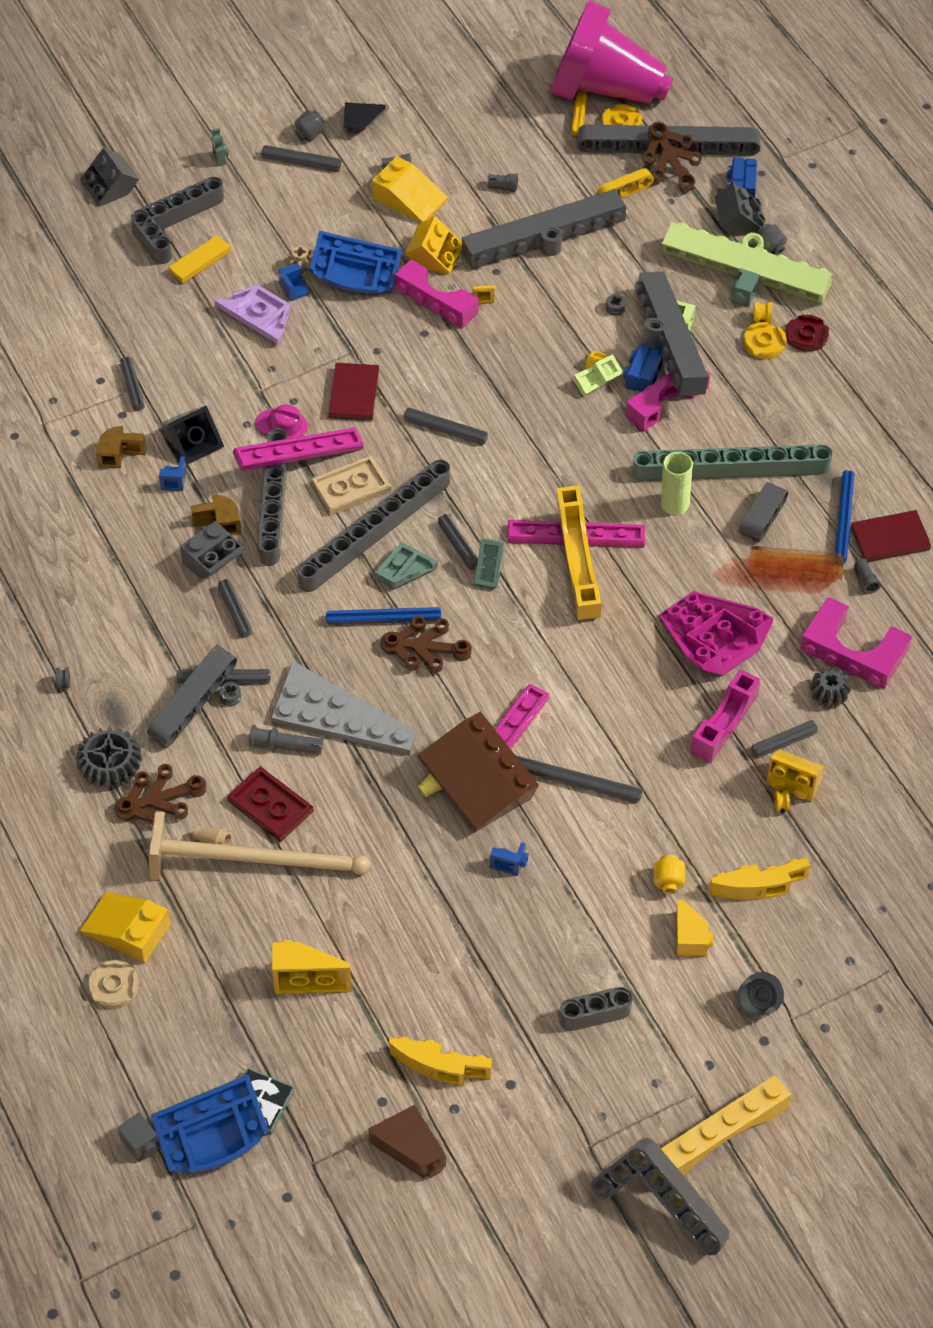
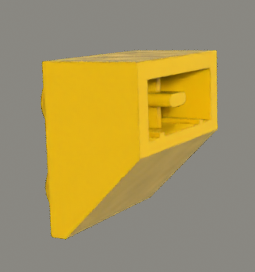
[405,216,462,275]
[766,749,825,802]

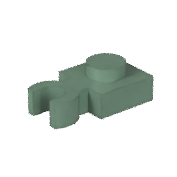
[211,128,228,166]

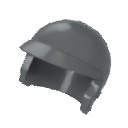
[737,971,784,1018]

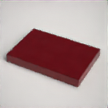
[328,362,379,421]
[851,510,931,562]
[227,766,314,843]

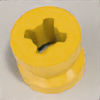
[753,302,772,323]

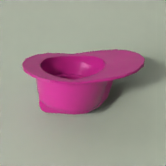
[255,404,308,439]

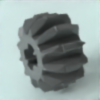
[810,666,851,708]

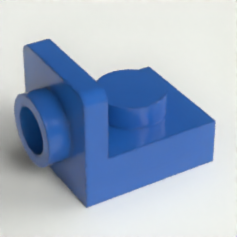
[490,842,529,876]

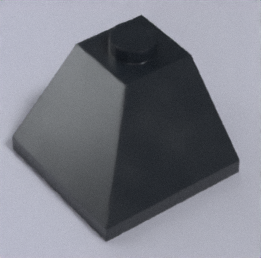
[344,102,389,133]
[160,405,224,464]

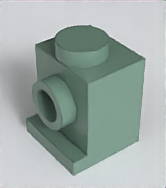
[731,268,760,306]

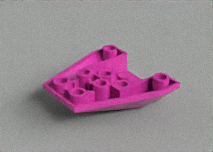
[659,591,773,675]

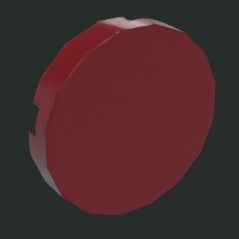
[786,315,829,352]

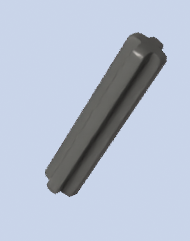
[120,356,145,411]
[438,514,478,569]
[218,579,252,637]
[751,720,818,757]

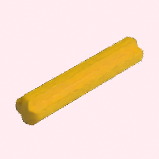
[571,90,588,137]

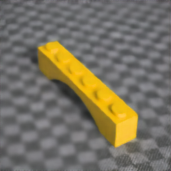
[556,485,601,620]
[658,1075,791,1178]

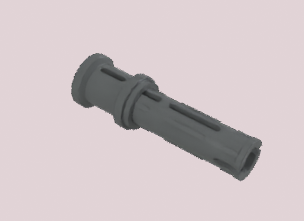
[249,725,323,754]

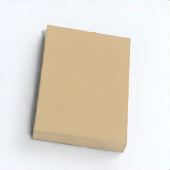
[311,455,391,516]

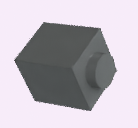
[117,1112,160,1161]

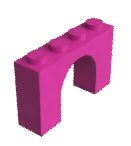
[800,597,912,689]

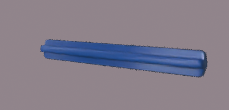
[834,470,855,564]
[326,607,441,623]

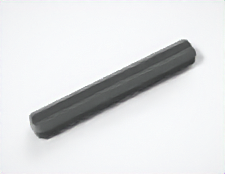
[262,145,342,171]
[404,407,488,444]
[177,669,271,683]

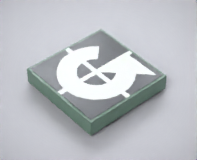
[243,1068,295,1135]

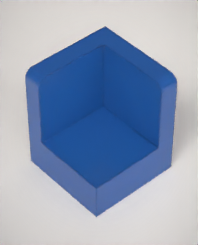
[278,263,309,302]
[159,457,187,491]

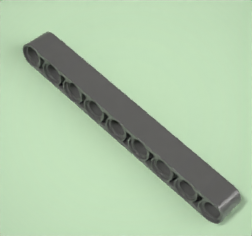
[578,124,761,155]
[298,459,450,592]

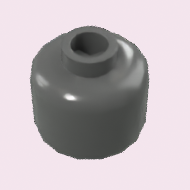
[294,110,325,141]
[756,223,787,255]

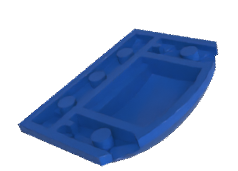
[309,231,402,294]
[151,1074,269,1173]

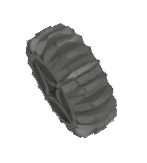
[76,726,142,789]

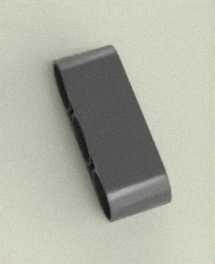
[739,482,789,541]
[559,987,633,1031]

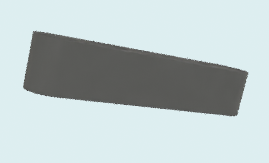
[147,645,238,747]

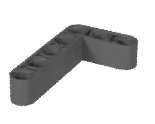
[131,177,224,264]
[591,1138,729,1256]

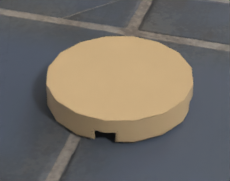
[88,960,139,1009]

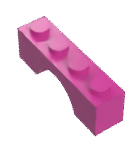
[395,260,479,328]
[626,371,710,432]
[691,669,761,763]

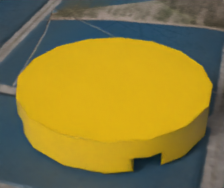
[602,104,642,125]
[743,322,787,359]

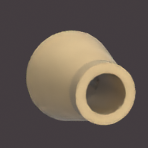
[193,826,232,845]

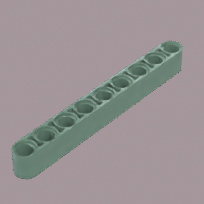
[632,444,833,481]

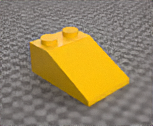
[372,156,448,223]
[80,892,171,964]
[272,940,352,994]

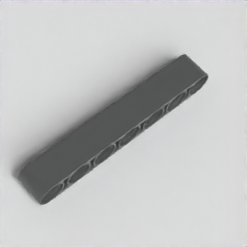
[258,429,288,566]

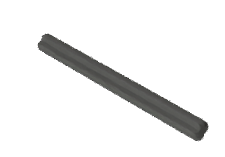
[516,755,642,802]

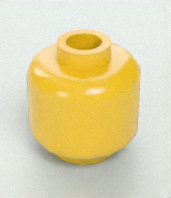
[653,855,686,894]

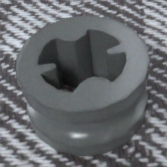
[606,294,626,316]
[56,667,70,689]
[220,682,241,706]

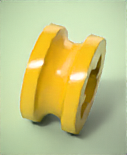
[774,789,790,812]

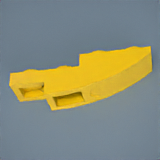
[709,858,810,900]
[389,1037,492,1086]

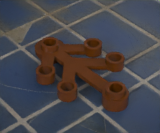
[643,122,702,192]
[380,616,472,673]
[114,764,207,825]

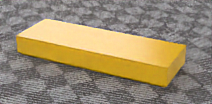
[169,235,231,283]

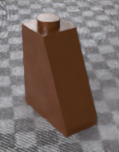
[368,1104,446,1178]

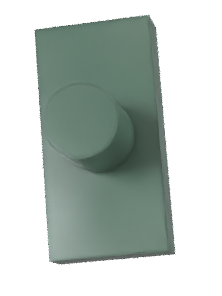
[474,537,505,588]

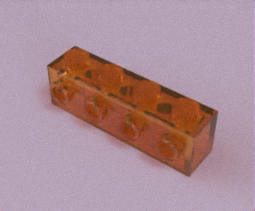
[748,546,844,582]

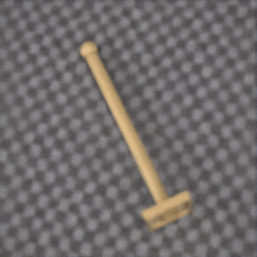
[149,811,370,880]

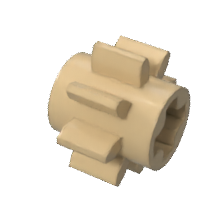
[287,246,313,272]

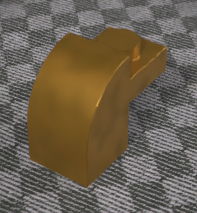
[96,426,146,468]
[191,495,241,535]

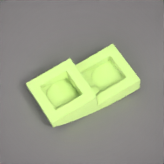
[572,354,624,397]

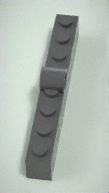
[462,189,626,269]
[635,271,709,396]

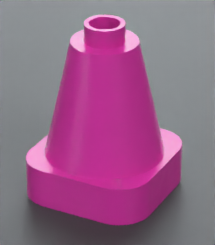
[549,0,673,104]

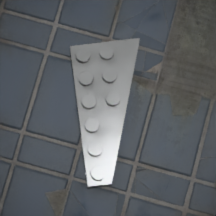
[272,661,417,755]

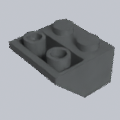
[80,147,139,206]
[714,183,766,236]
[180,521,246,576]

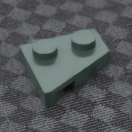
[375,542,438,588]

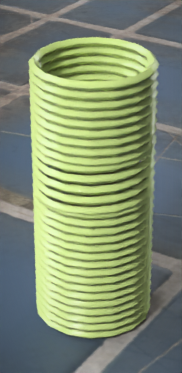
[661,452,693,515]

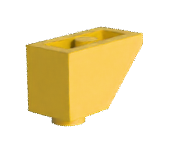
[676,899,713,957]

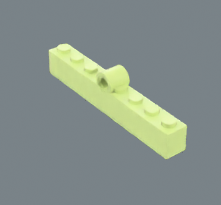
[662,222,832,304]

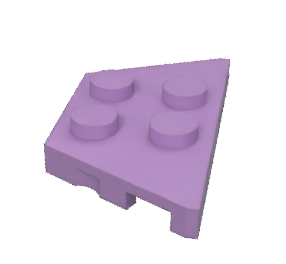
[214,284,291,345]

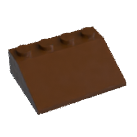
[417,711,539,831]

